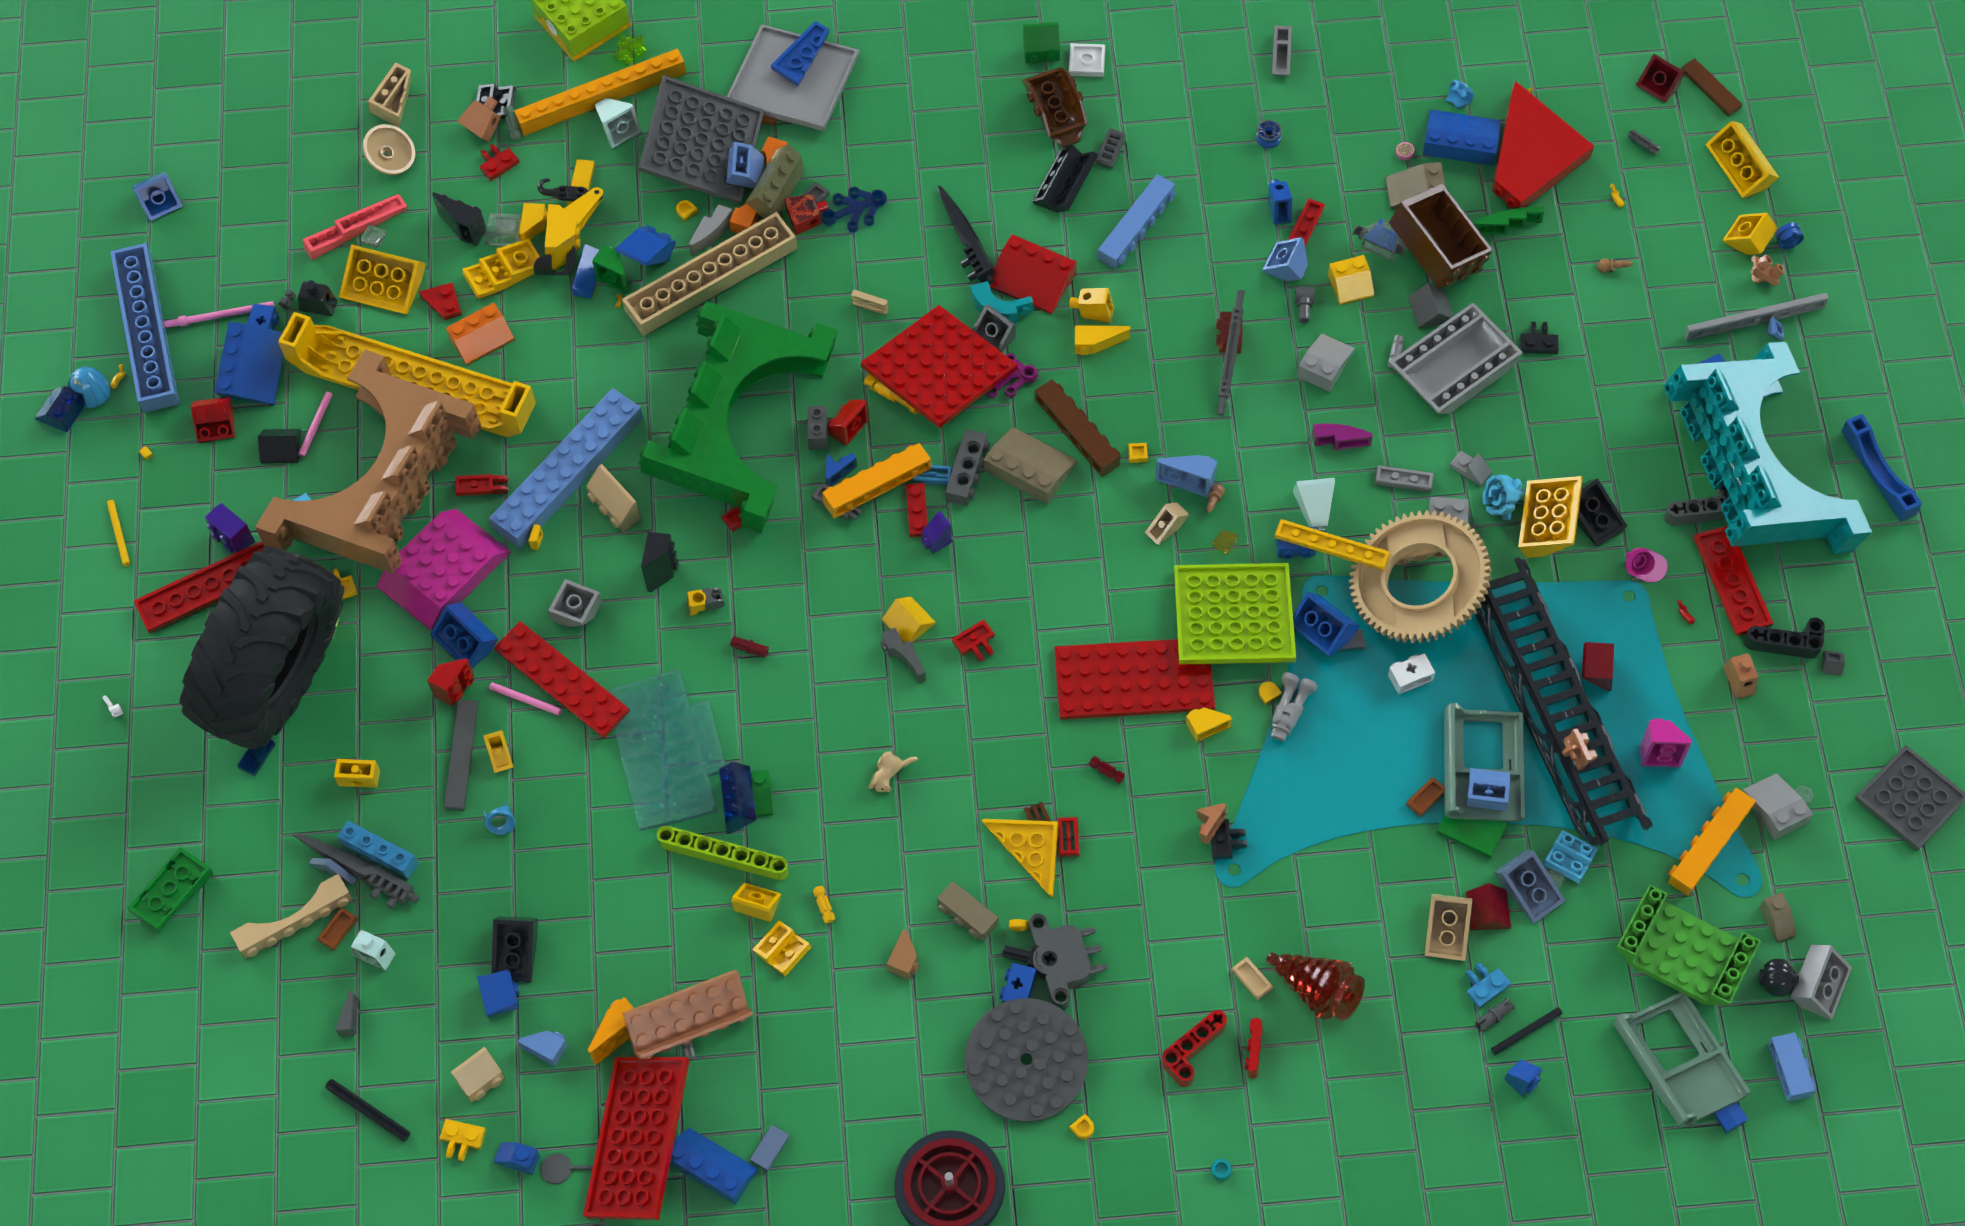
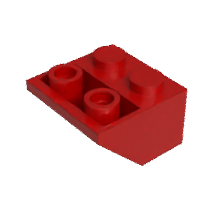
[190,396,235,442]
[427,658,475,707]

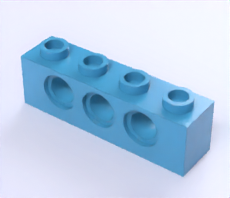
[337,821,418,880]

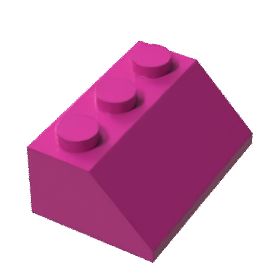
[1640,718,1692,767]

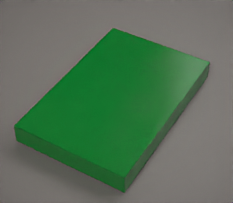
[1436,815,1508,858]

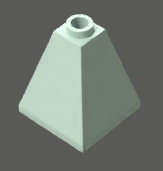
[595,98,642,149]
[1293,478,1335,532]

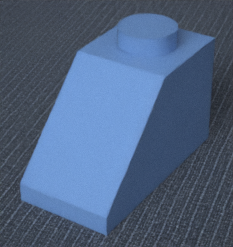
[518,1030,568,1067]

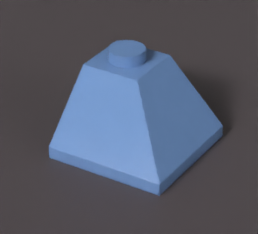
[1262,237,1308,281]

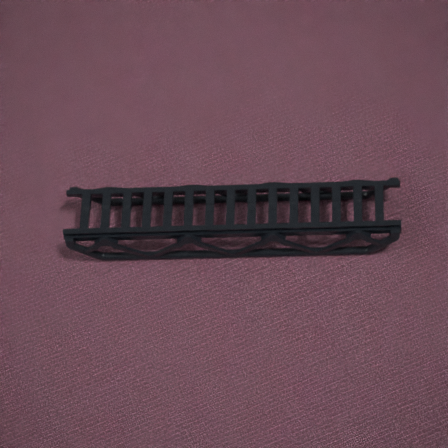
[1475,557,1653,846]

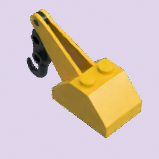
[537,178,603,270]

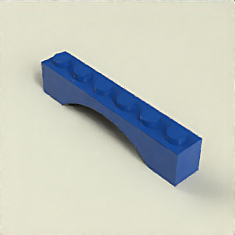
[1841,414,1922,522]

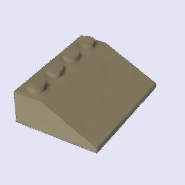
[984,427,1077,504]

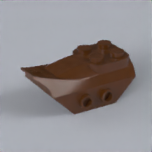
[1022,67,1088,147]

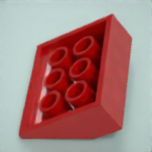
[989,234,1077,314]

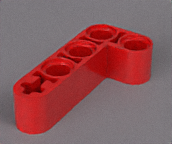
[1162,1010,1227,1087]

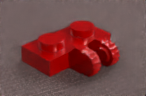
[480,144,520,182]
[952,619,995,662]

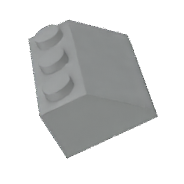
[1790,945,1852,1020]

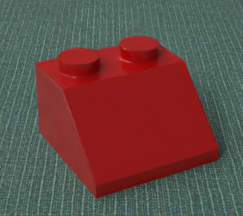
[827,400,869,446]

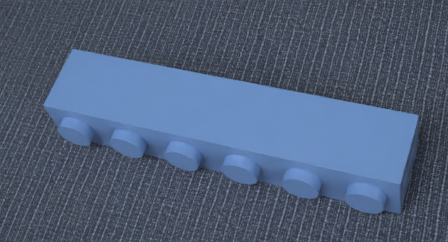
[1098,174,1176,270]

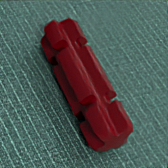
[1089,756,1125,783]

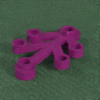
[987,353,1038,398]

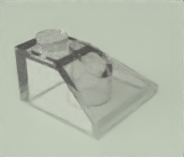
[484,212,522,245]

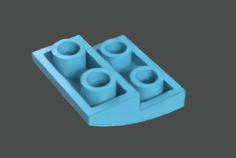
[1543,830,1598,884]

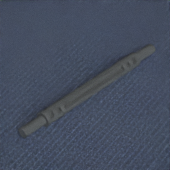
[1217,290,1245,416]

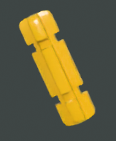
[813,886,835,924]

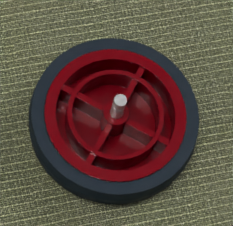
[894,1130,1005,1226]

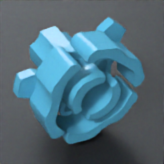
[1482,475,1526,520]

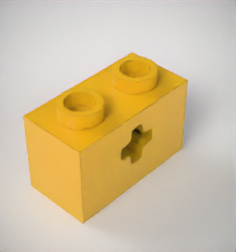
[334,759,380,788]

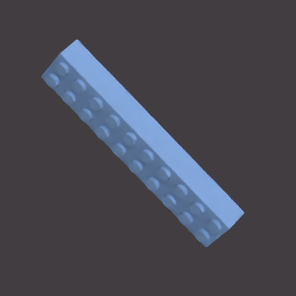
[110,243,180,413]
[489,388,643,549]

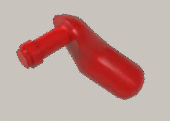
[1677,600,1695,624]

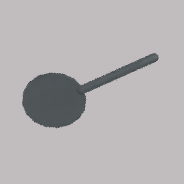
[541,1153,593,1184]

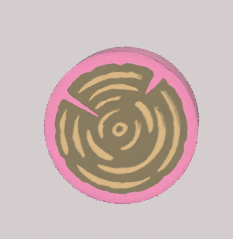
[1396,142,1414,161]

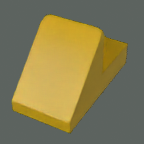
[483,730,513,773]

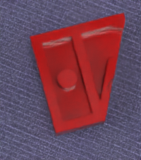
[419,282,462,320]

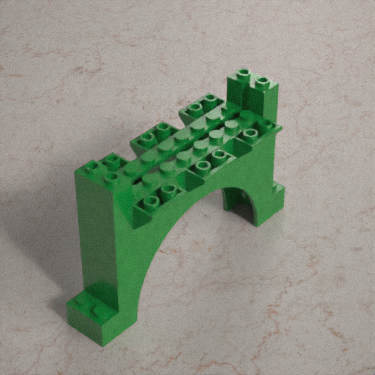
[639,301,838,533]

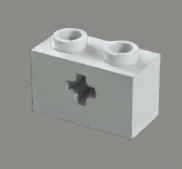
[1388,653,1435,695]

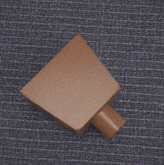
[457,96,500,142]
[1723,654,1758,699]

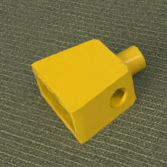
[1069,288,1114,323]

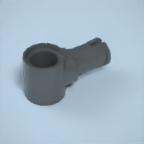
[1295,287,1314,323]

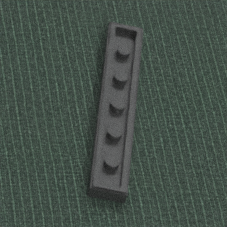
[444,700,479,811]

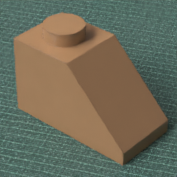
[887,929,919,980]

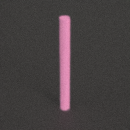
[298,392,333,458]
[489,682,562,716]

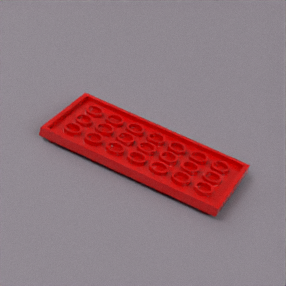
[1054,639,1215,720]
[583,1057,690,1220]

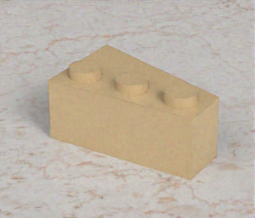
[368,62,412,128]

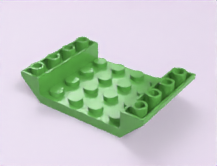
[1617,884,1761,1006]

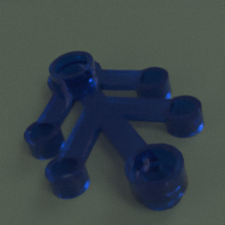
[821,187,887,233]

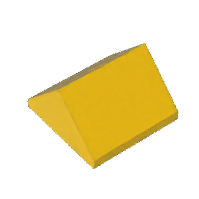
[882,596,936,643]
[731,882,782,922]

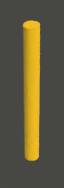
[107,500,130,567]

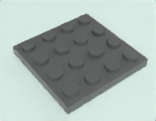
[1855,745,1965,851]

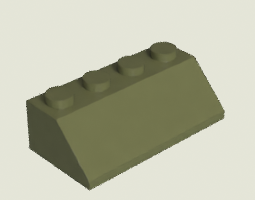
[746,144,804,219]

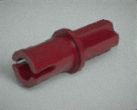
[730,636,769,658]

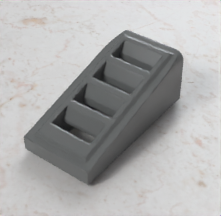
[1096,128,1126,168]
[336,991,358,1037]

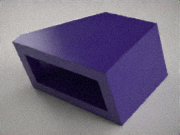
[921,511,952,554]

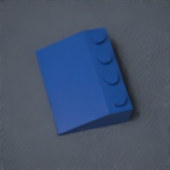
[1423,109,1501,166]
[215,321,284,405]

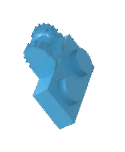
[1465,962,1512,1009]

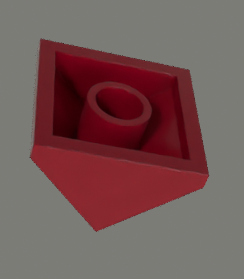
[1636,54,1684,103]
[1582,642,1614,692]
[1466,883,1511,931]

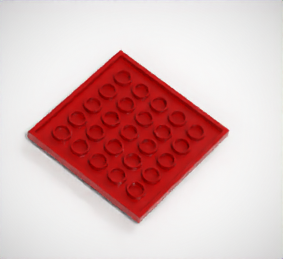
[861,305,1018,428]

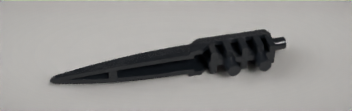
[937,186,996,285]

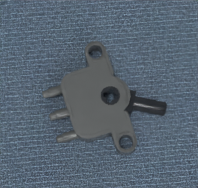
[1002,913,1107,1011]

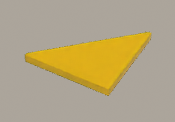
[982,819,1059,897]

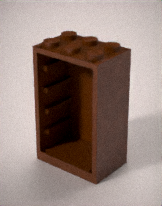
[1389,184,1493,289]

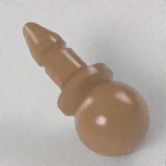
[1597,258,1633,273]
[1207,483,1225,513]

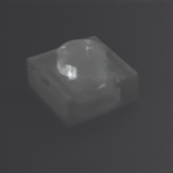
[361,225,386,248]

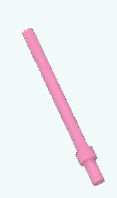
[164,301,274,328]

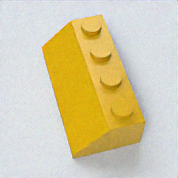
[1705,121,1779,198]

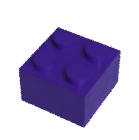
[204,502,255,553]

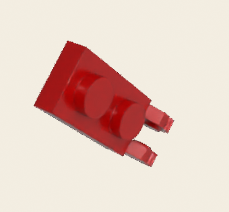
[455,474,509,496]
[1245,1017,1263,1078]

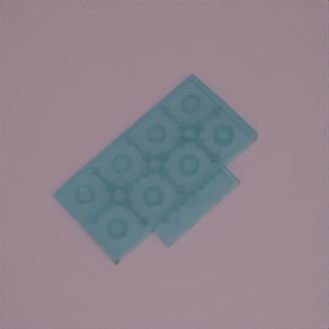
[607,669,728,831]

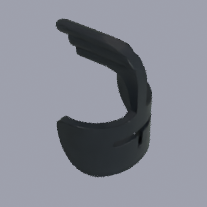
[533,246,576,276]

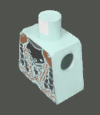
[351,930,396,971]

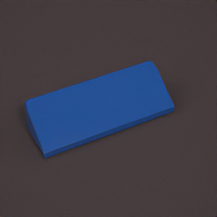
[572,244,599,298]

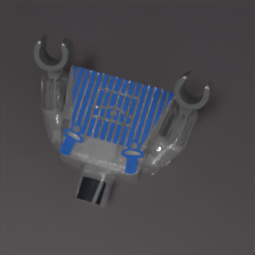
[1352,217,1406,262]

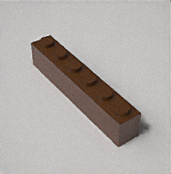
[1035,379,1121,477]

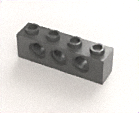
[945,429,990,506]

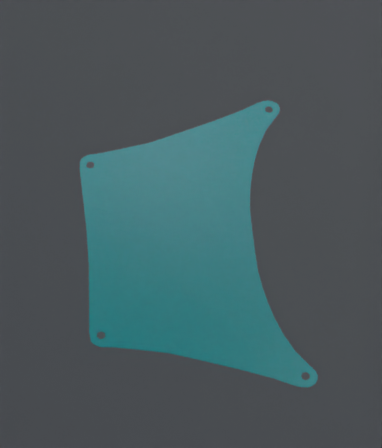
[1215,575,1762,897]

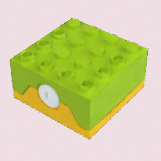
[531,0,631,62]

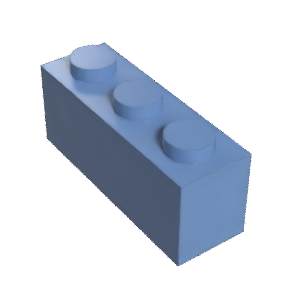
[1768,1033,1816,1102]

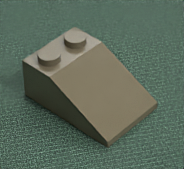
[1385,162,1446,209]

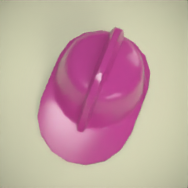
[1625,548,1668,582]

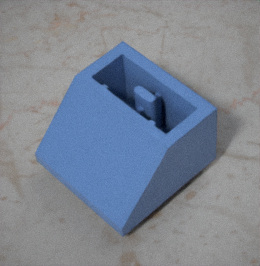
[726,142,764,188]
[1466,768,1510,811]

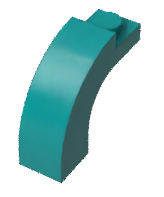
[970,281,1033,323]

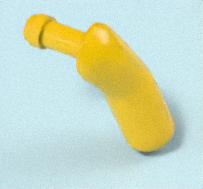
[1610,184,1625,207]
[110,364,126,389]

